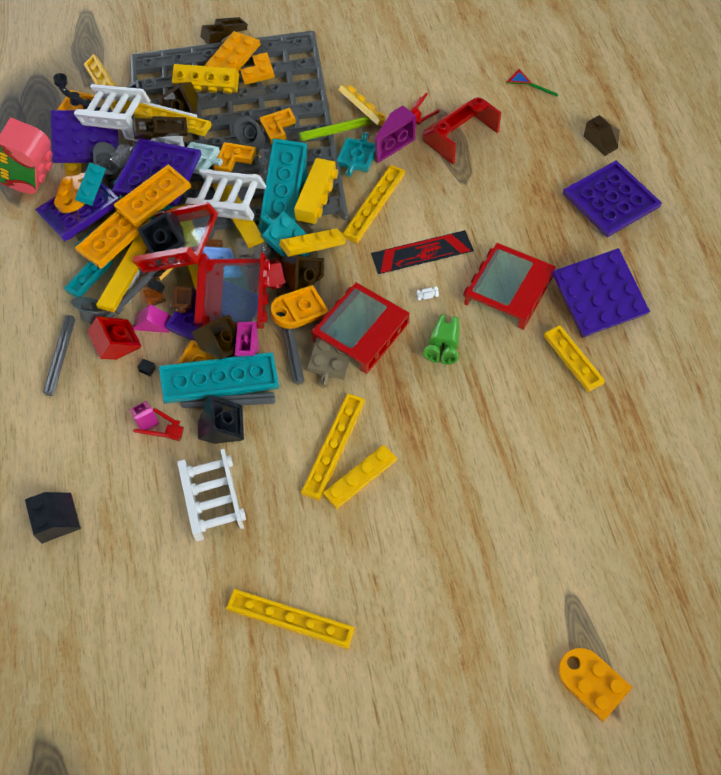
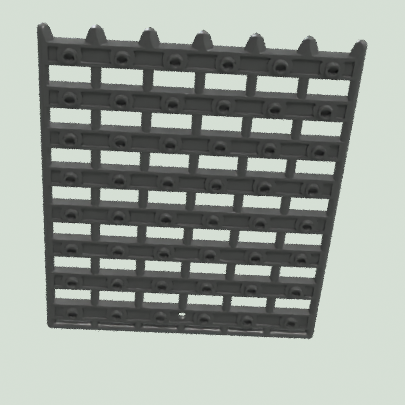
[130,31,349,240]

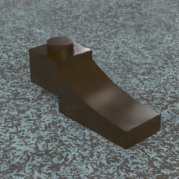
[200,17,248,44]
[133,116,188,140]

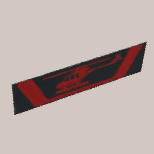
[371,230,474,275]

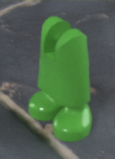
[423,314,459,365]

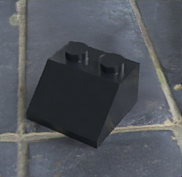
[137,211,185,261]
[25,492,81,544]

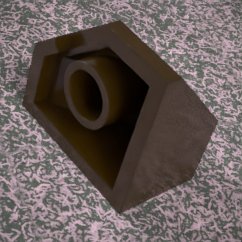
[158,82,198,114]
[583,115,620,156]
[283,256,324,292]
[192,314,237,360]

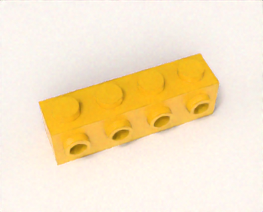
[172,64,239,94]
[294,158,338,224]

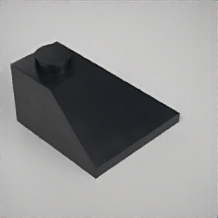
[198,395,244,444]

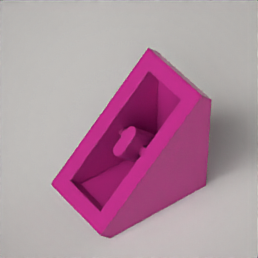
[133,304,171,333]
[235,322,259,356]
[129,401,159,430]

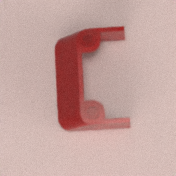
[422,97,502,164]

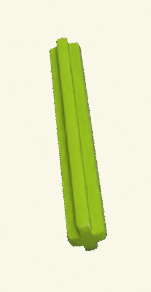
[299,117,371,141]

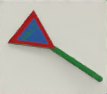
[506,69,558,97]

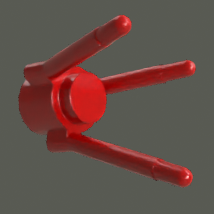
[410,93,440,125]
[133,408,184,441]

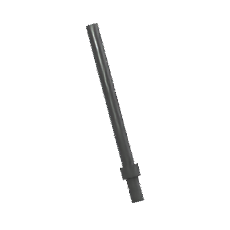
[104,247,179,318]

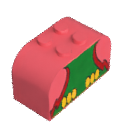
[0,117,53,194]

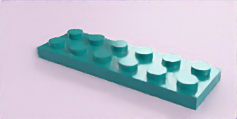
[258,138,307,241]
[159,352,279,404]

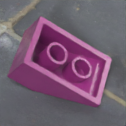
[375,105,416,163]

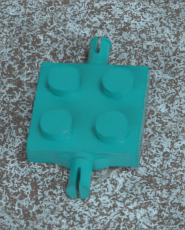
[336,132,376,177]
[260,211,309,257]

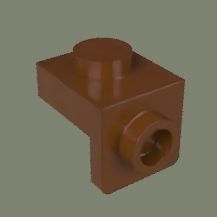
[170,286,194,313]

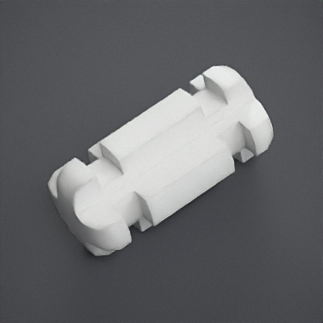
[416,286,439,300]

